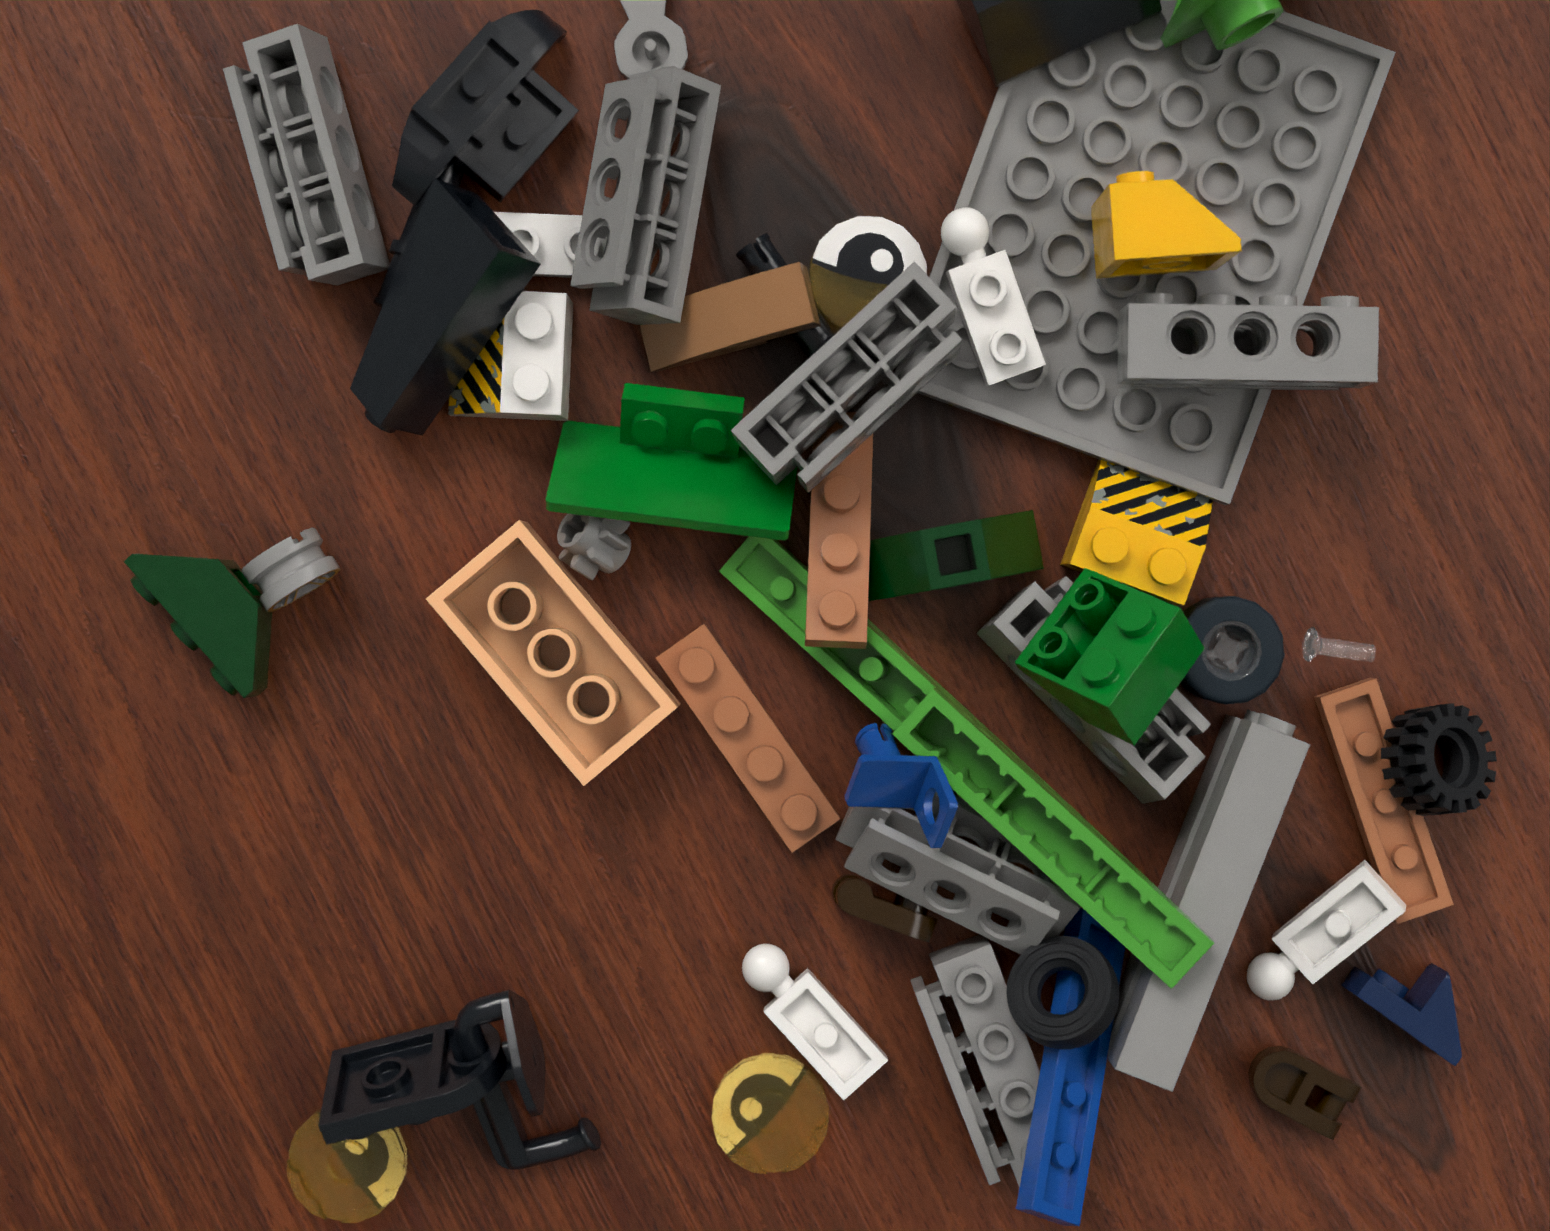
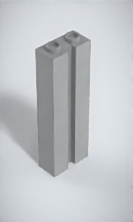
[1107,709,1310,1092]

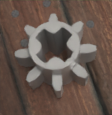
[557,514,631,580]

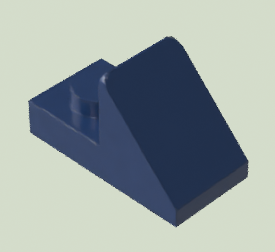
[1342,963,1462,1066]

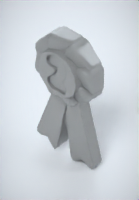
[614,0,688,79]

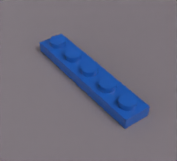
[1016,908,1125,1226]

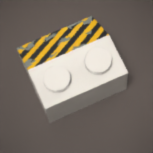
[448,291,573,421]

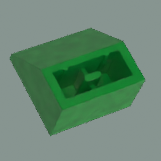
[1014,568,1205,746]

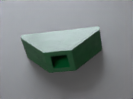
[868,510,1044,601]
[124,554,272,698]

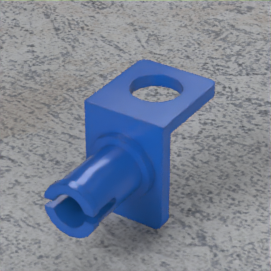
[844,723,958,848]

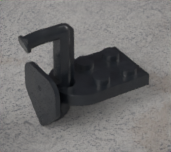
[318,990,601,1170]

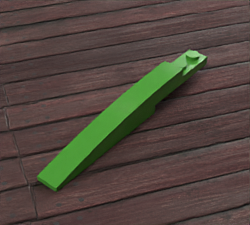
[719,536,1214,989]

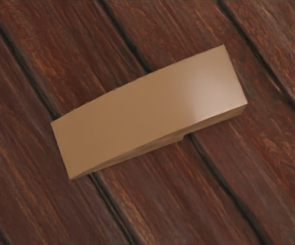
[640,262,821,373]

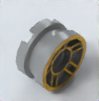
[242,528,341,612]

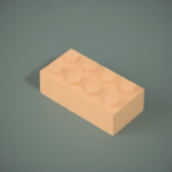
[426,520,681,786]

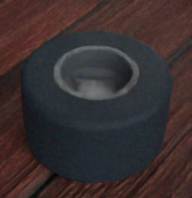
[1180,596,1285,705]

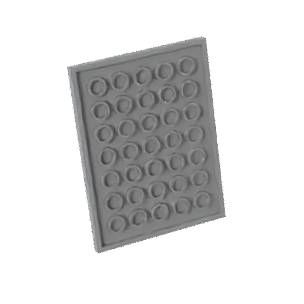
[894,0,1396,505]

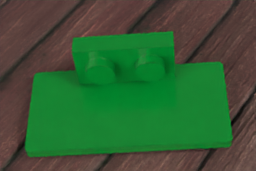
[546,383,797,540]

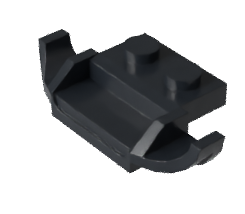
[392,10,579,206]

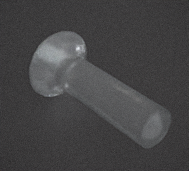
[1302,627,1376,662]

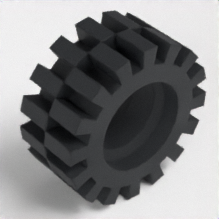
[1381,703,1497,816]

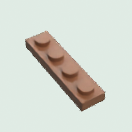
[805,412,873,649]
[656,624,841,853]
[1314,677,1454,924]

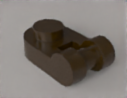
[832,874,938,942]
[1248,1046,1362,1140]

